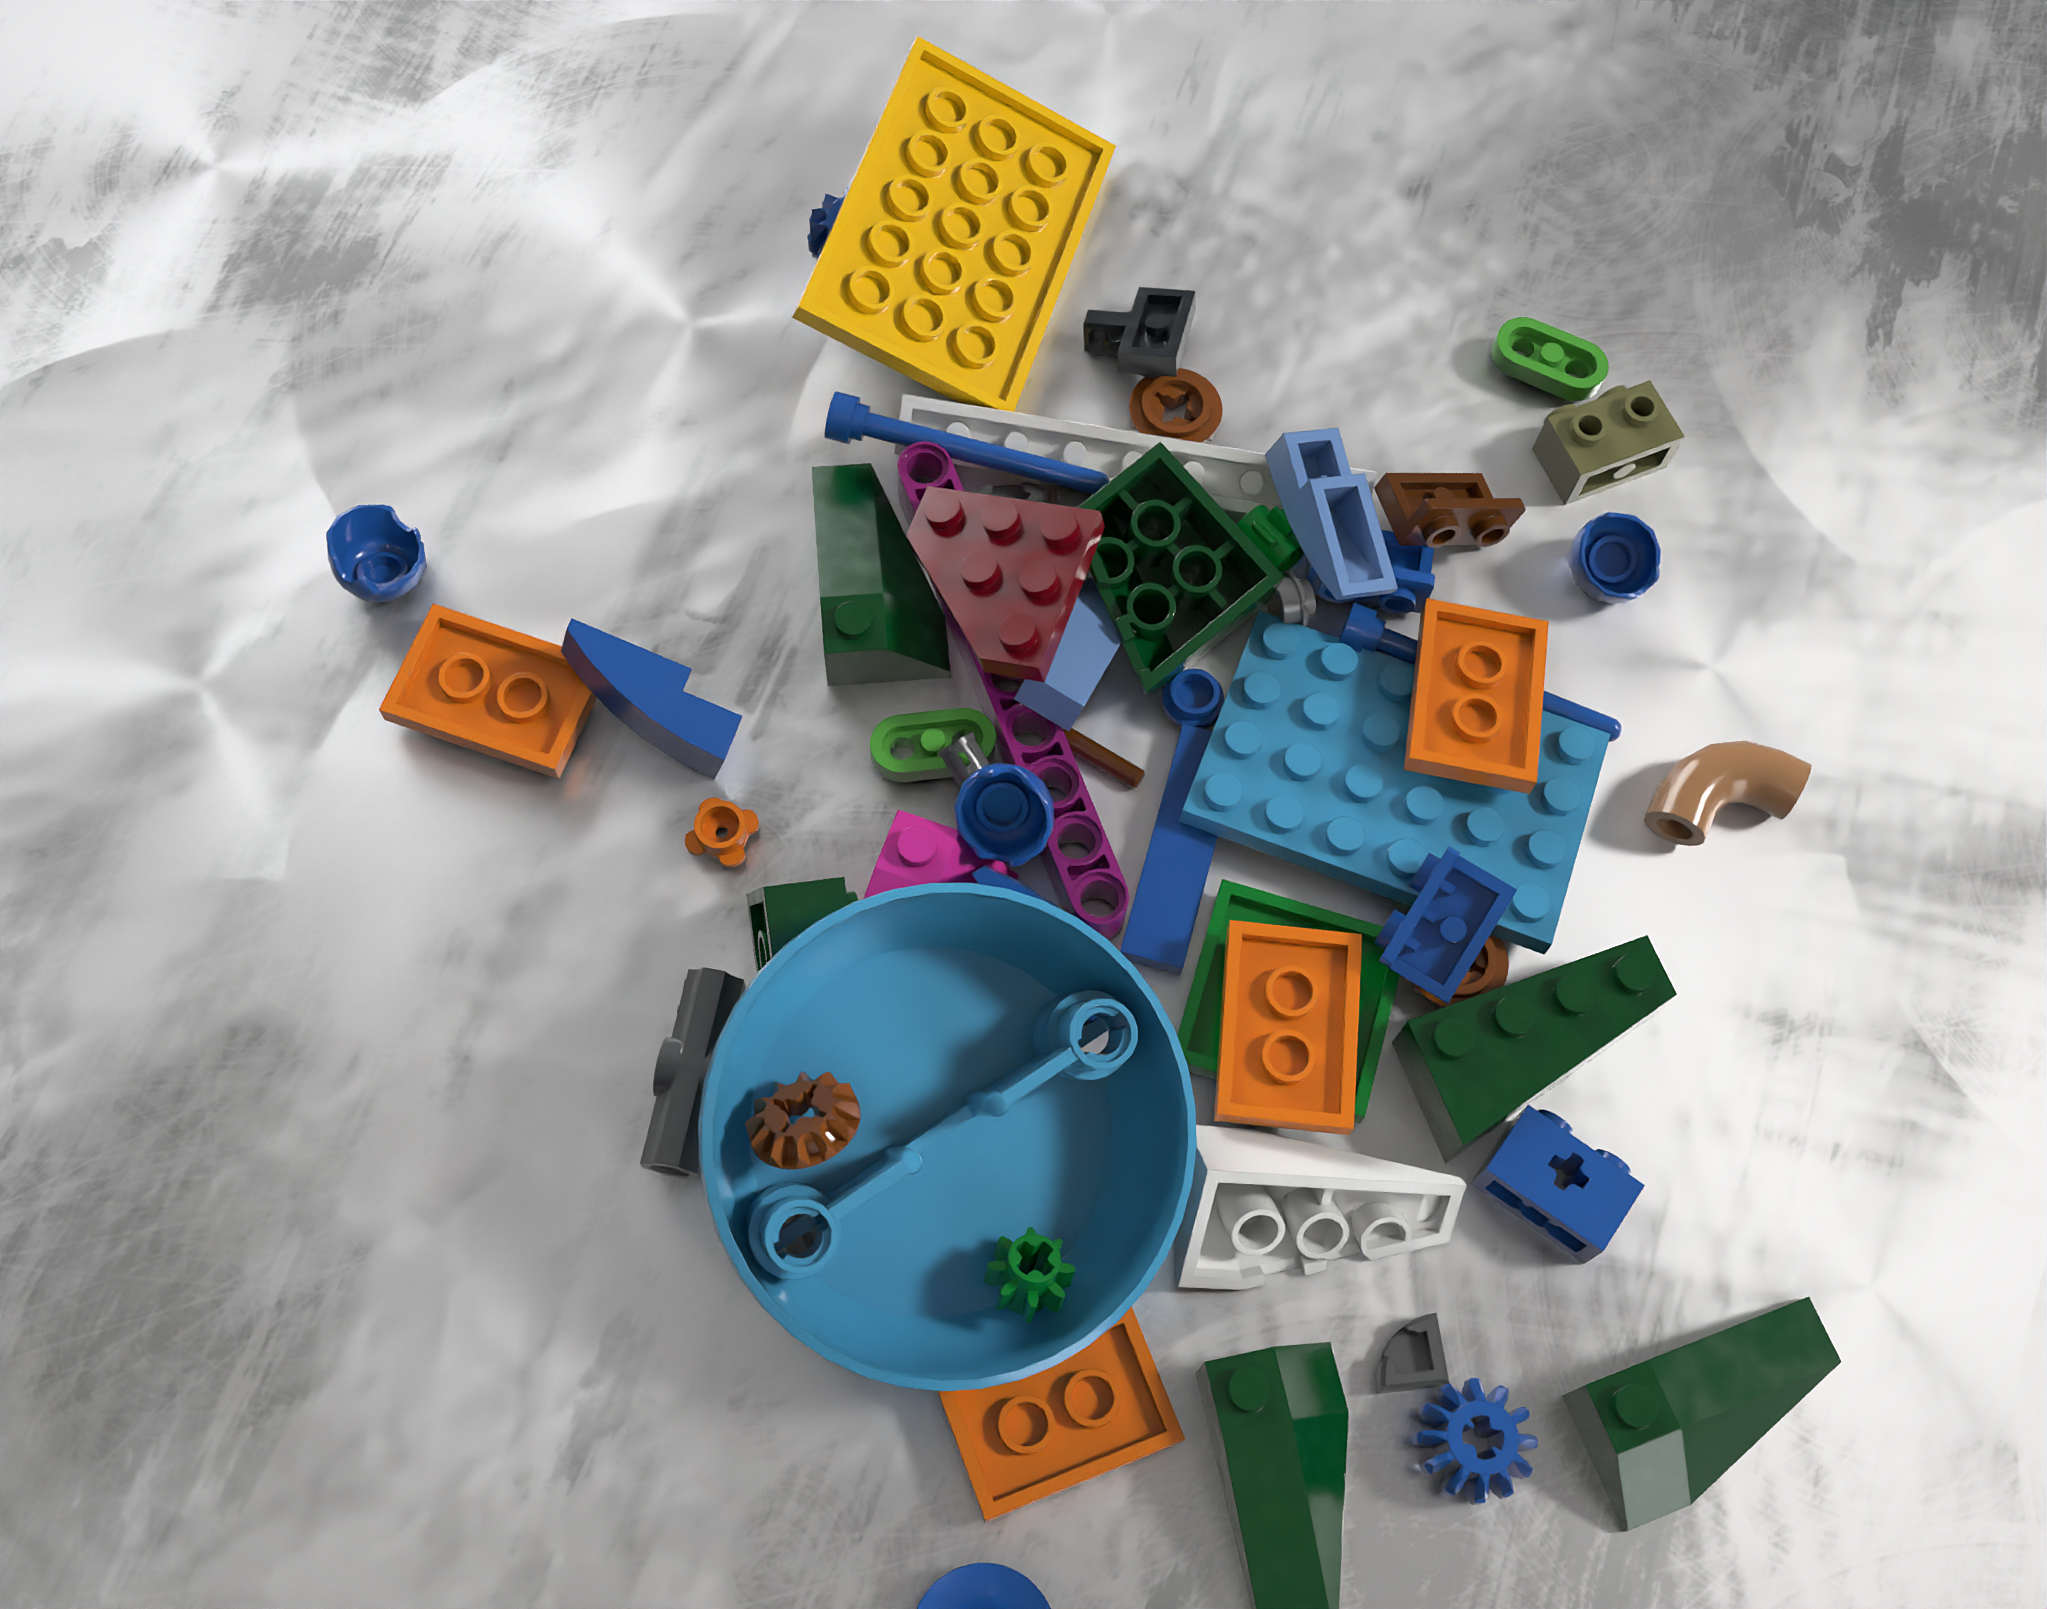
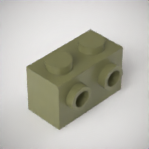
[1532,380,1685,505]

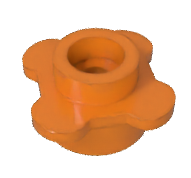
[684,797,759,868]

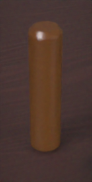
[1063,727,1145,789]

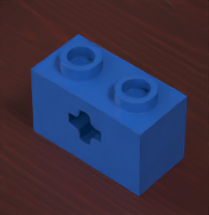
[1470,1105,1645,1264]

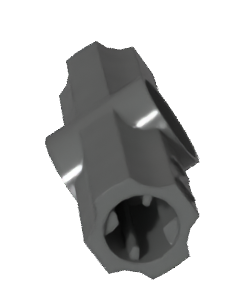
[640,967,746,1179]

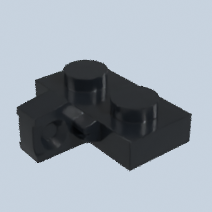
[1083,287,1196,378]

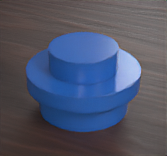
[1162,669,1224,729]

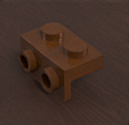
[1374,473,1526,548]

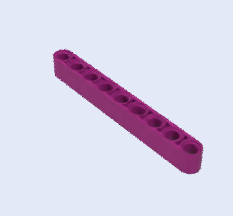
[897,441,1130,941]

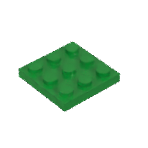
[1177,879,1400,1123]

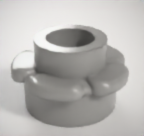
[1267,570,1316,626]

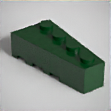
[1392,935,1677,1164]

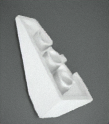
[1173,1125,1466,1290]

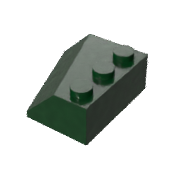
[1077,441,1284,695]

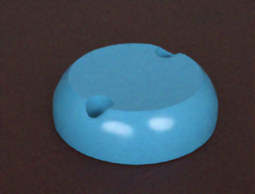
[698,883,1197,1391]

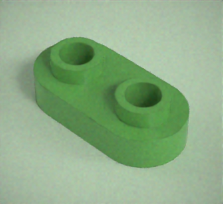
[1492,317,1609,401]
[870,708,996,782]

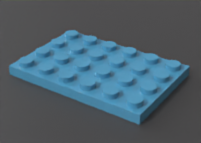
[1179,610,1611,955]

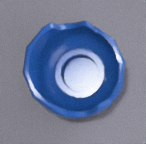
[326,504,427,603]
[1568,512,1661,604]
[954,763,1055,867]

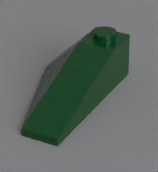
[812,463,950,686]
[1562,1297,1842,1532]

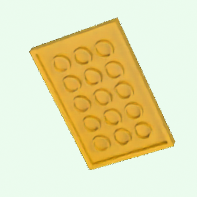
[792,36,1116,412]

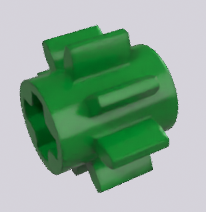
[1237,504,1304,574]
[984,1227,1076,1323]

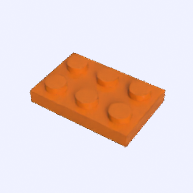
[1404,598,1549,794]
[379,603,597,779]
[1214,920,1362,1135]
[937,1306,1185,1523]

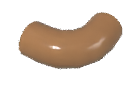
[1644,740,1812,846]

